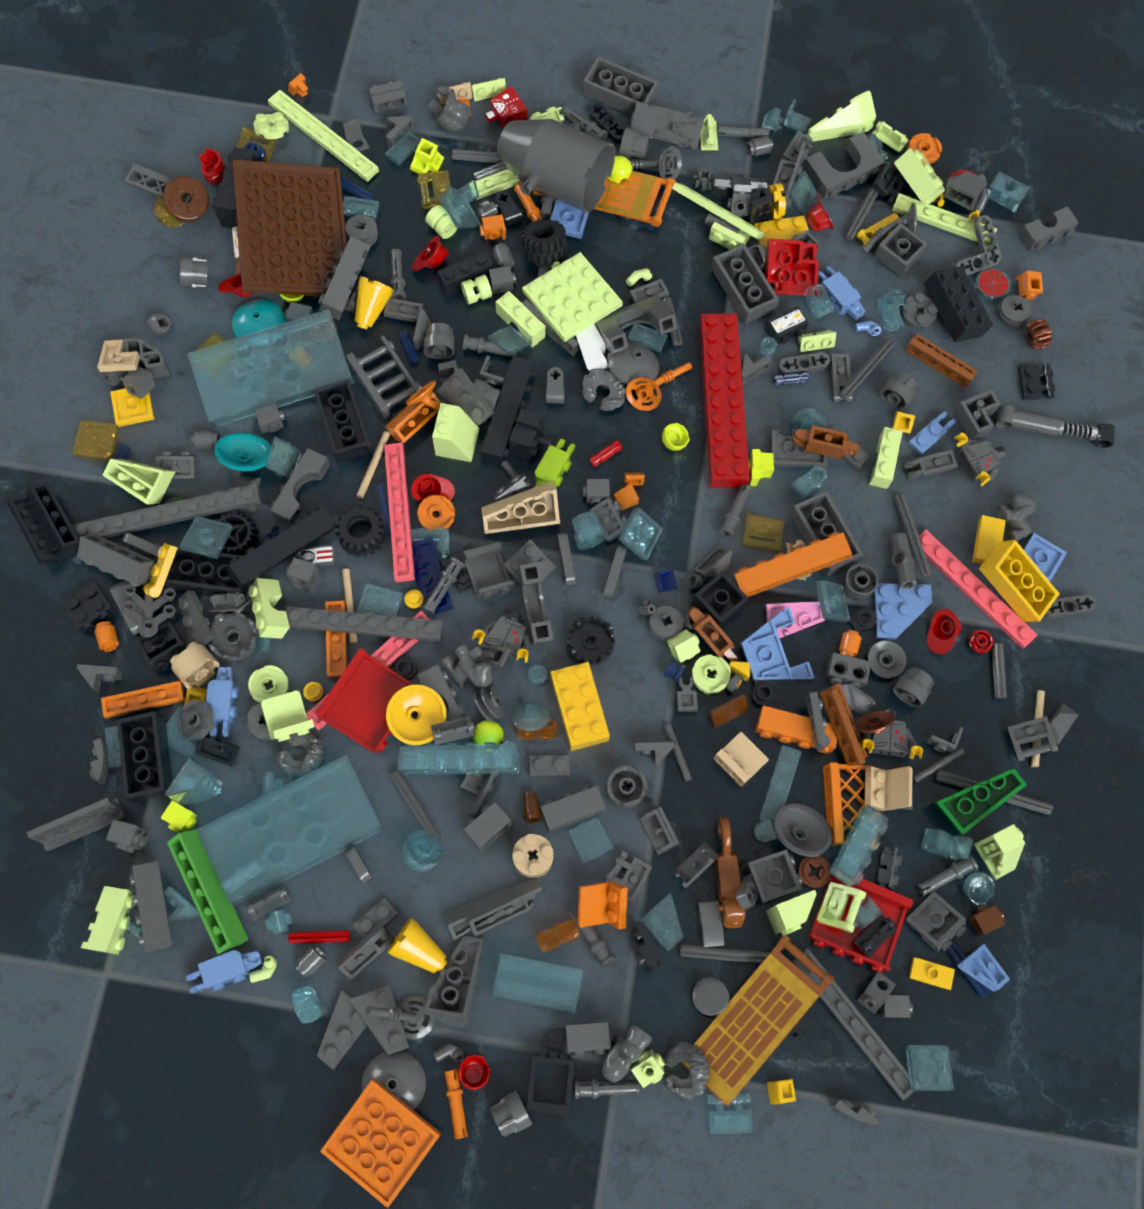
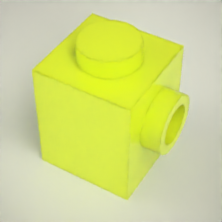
[161,801,197,833]

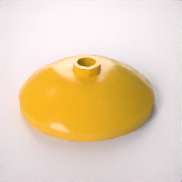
[386,685,446,745]

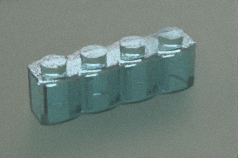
[829,805,889,887]

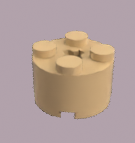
[170,642,219,689]
[512,834,553,878]

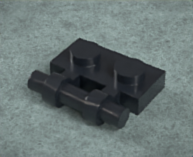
[872,158,906,205]
[1018,363,1056,400]

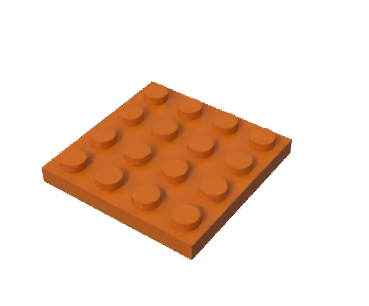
[320,1078,442,1208]

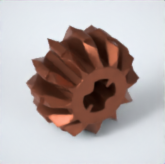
[1025,319,1052,350]

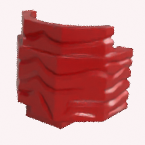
[199,148,226,185]

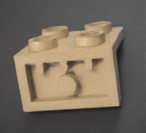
[713,732,769,787]
[865,766,912,811]

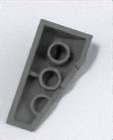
[424,936,484,1028]

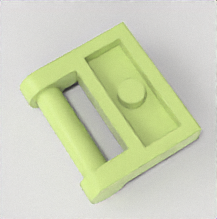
[817,882,866,933]

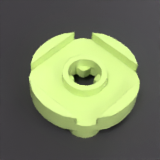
[254,112,289,139]
[691,655,731,694]
[248,665,289,703]

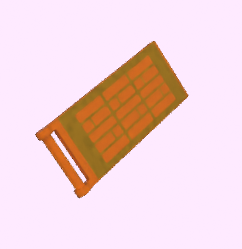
[533,171,676,227]

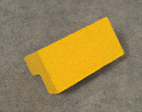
[972,515,1006,567]

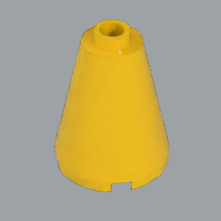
[354,277,394,330]
[387,918,447,973]

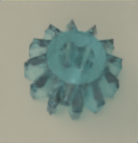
[292,985,322,1024]

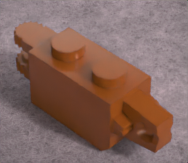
[792,425,860,459]
[687,606,737,662]

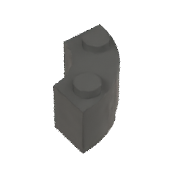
[123,338,170,378]

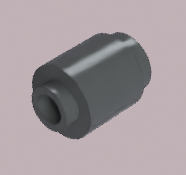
[746,136,773,157]
[493,243,515,269]
[191,430,220,449]
[295,945,326,978]

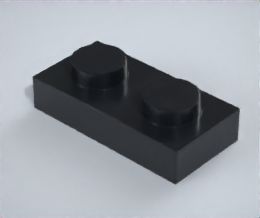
[195,735,240,767]

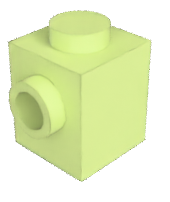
[666,630,701,662]

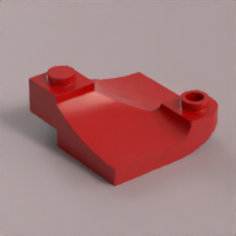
[764,238,819,297]

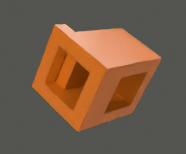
[479,215,506,240]
[1016,271,1043,300]

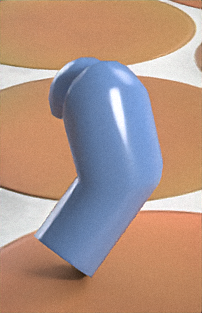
[854,321,881,336]

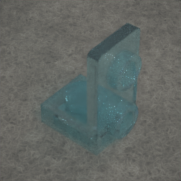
[411,528,450,558]

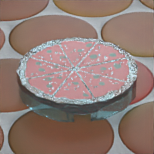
[974,268,1011,301]

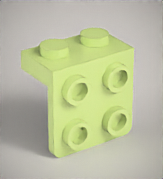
[709,218,751,250]
[261,691,314,742]

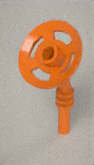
[626,362,692,411]
[406,380,441,410]

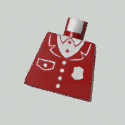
[485,86,528,128]

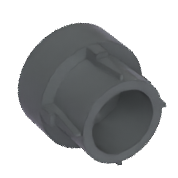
[619,127,650,159]
[180,255,208,288]
[424,323,455,359]
[879,372,917,410]
[474,379,501,412]
[842,564,878,601]
[893,667,934,708]
[490,1090,533,1137]

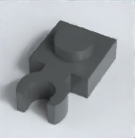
[676,678,698,712]

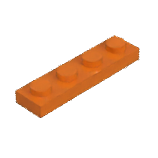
[325,600,347,678]
[101,681,185,719]

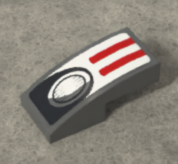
[296,545,335,566]

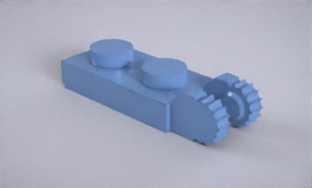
[908,411,956,456]

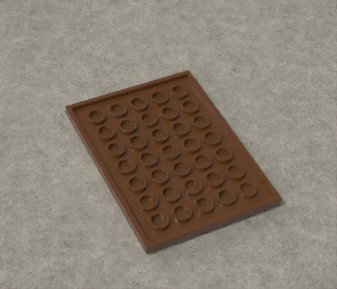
[232,159,352,296]

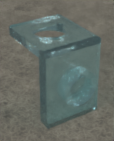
[784,99,812,133]
[445,180,479,207]

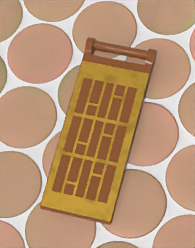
[681,935,835,1106]

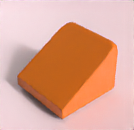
[624,472,645,486]
[614,484,639,511]

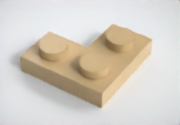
[97,340,140,372]

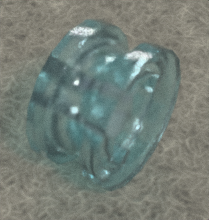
[759,337,777,355]

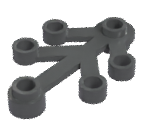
[122,576,176,637]

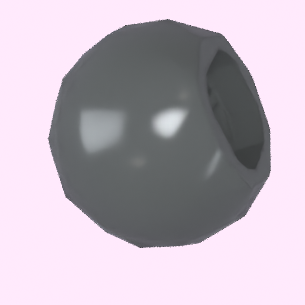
[148,312,171,335]

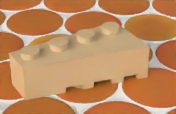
[481,480,560,534]

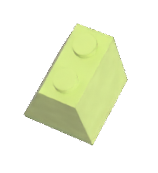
[432,403,479,462]

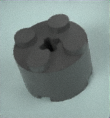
[606,766,647,810]

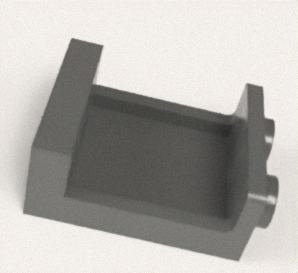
[461,542,515,600]

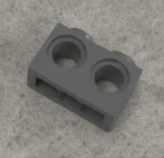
[286,558,321,594]
[825,652,871,689]

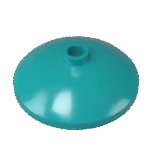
[232,298,286,348]
[214,433,272,472]

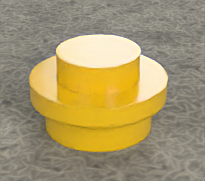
[404,590,424,609]
[303,682,323,701]

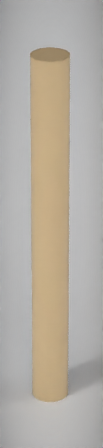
[356,431,390,499]
[342,569,357,644]
[1031,690,1045,767]

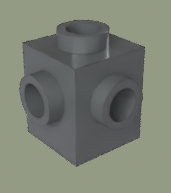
[727,191,753,218]

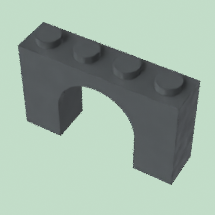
[803,132,885,199]
[594,295,677,354]
[518,562,554,645]

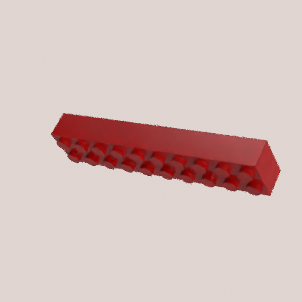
[699,313,750,488]

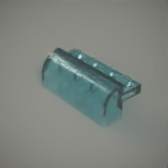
[492,954,583,1014]

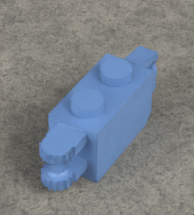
[818,266,865,320]
[206,667,239,737]
[186,950,263,994]

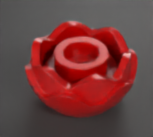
[969,630,994,653]

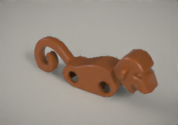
[715,816,750,929]

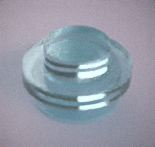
[528,665,547,684]

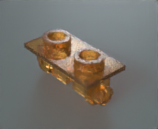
[518,719,557,740]
[535,918,581,953]

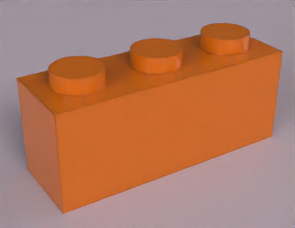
[385,392,441,443]

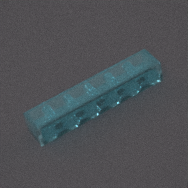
[398,742,521,775]

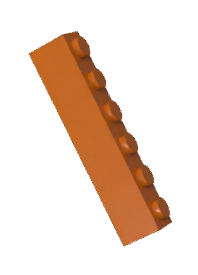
[734,532,853,597]

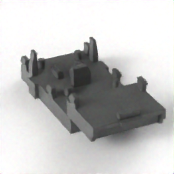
[631,101,705,150]

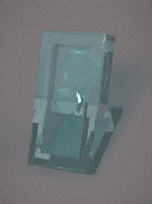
[164,886,201,921]

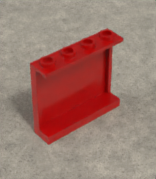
[315,648,415,754]
[808,868,914,973]

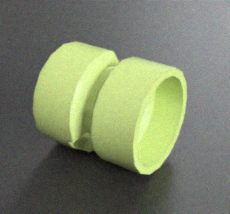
[426,205,459,239]
[461,274,492,305]

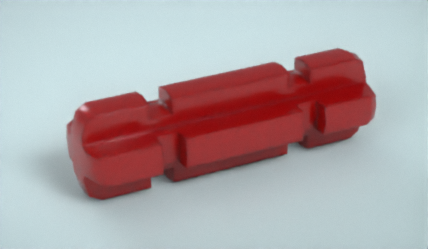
[589,440,622,467]

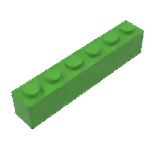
[167,829,248,954]

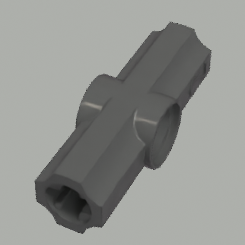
[890,533,917,589]

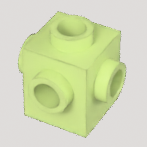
[631,1049,665,1088]

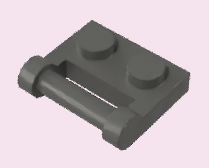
[1007,716,1058,761]

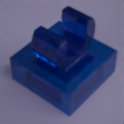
[654,570,677,593]

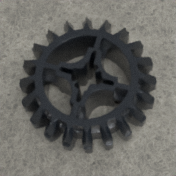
[207,510,260,556]

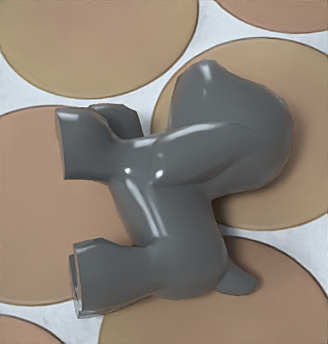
[996,493,1036,542]
[440,644,493,689]
[602,1025,652,1083]

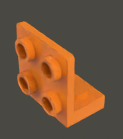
[578,881,628,929]

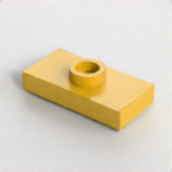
[909,957,955,990]

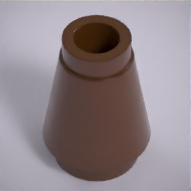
[523,791,543,823]

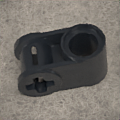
[496,191,523,227]

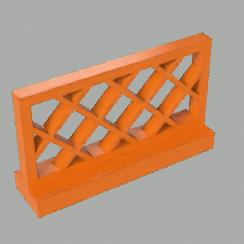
[823,763,879,846]

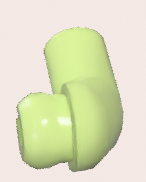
[626,268,652,287]
[249,956,277,983]

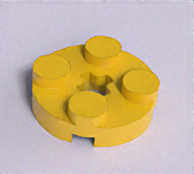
[768,183,786,220]

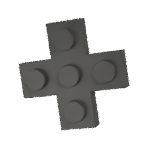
[713,173,767,195]

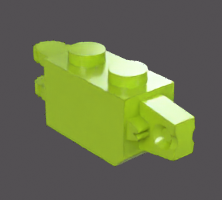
[535,438,575,487]

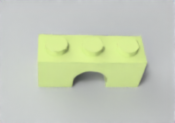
[496,291,546,347]
[869,427,903,489]
[249,578,290,638]

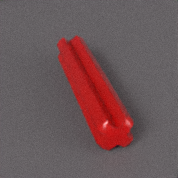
[288,930,351,943]

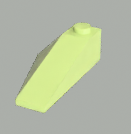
[807,90,876,143]

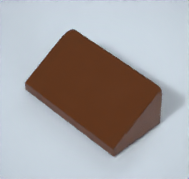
[708,694,748,728]

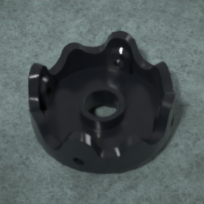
[566,616,615,665]

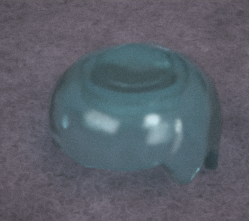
[963,872,995,905]

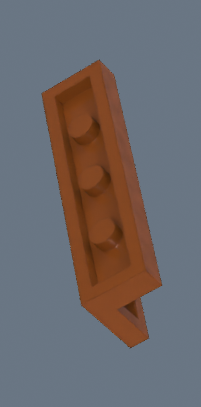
[905,333,978,389]
[819,683,868,766]

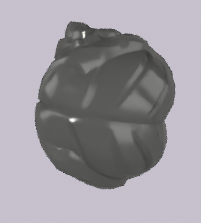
[428,85,472,132]

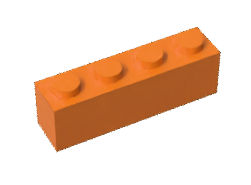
[755,706,837,754]

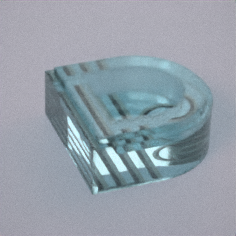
[754,818,778,842]

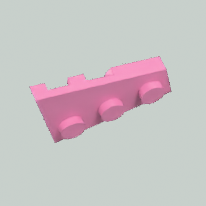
[765,601,825,638]

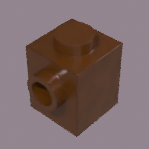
[968,904,1005,936]

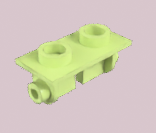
[471,78,506,101]
[529,106,564,123]
[700,114,718,150]
[871,121,909,153]
[797,330,836,352]

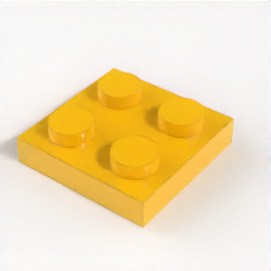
[110,388,155,427]

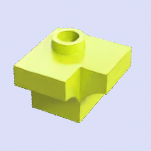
[410,138,444,177]
[748,449,774,486]

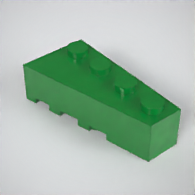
[933,769,1027,835]

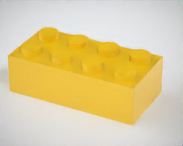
[979,540,1059,622]
[550,662,610,751]

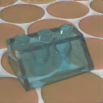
[164,759,223,807]

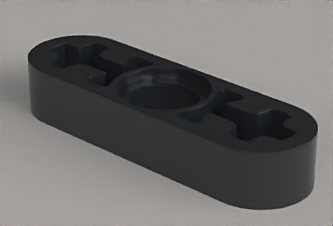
[589,104,625,144]

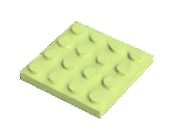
[522,252,623,342]

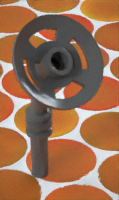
[630,146,682,180]
[861,203,917,253]
[365,996,435,1040]

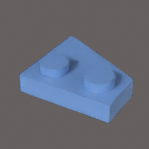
[957,944,1010,992]

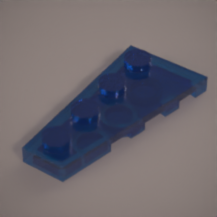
[412,537,454,614]

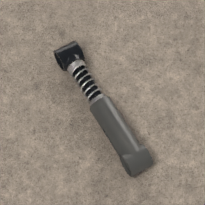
[995,405,1115,448]

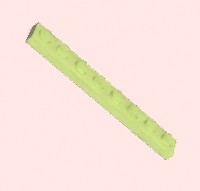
[268,90,379,182]

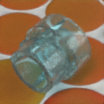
[571,512,608,550]

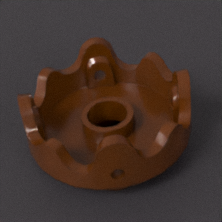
[163,176,209,223]

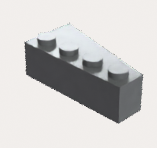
[318,236,371,320]

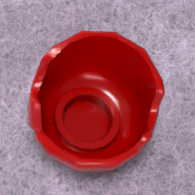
[458,1054,490,1090]

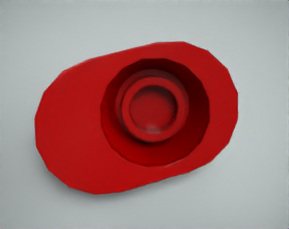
[807,193,834,232]
[412,236,448,271]
[218,273,253,297]
[411,473,455,502]
[927,609,961,654]

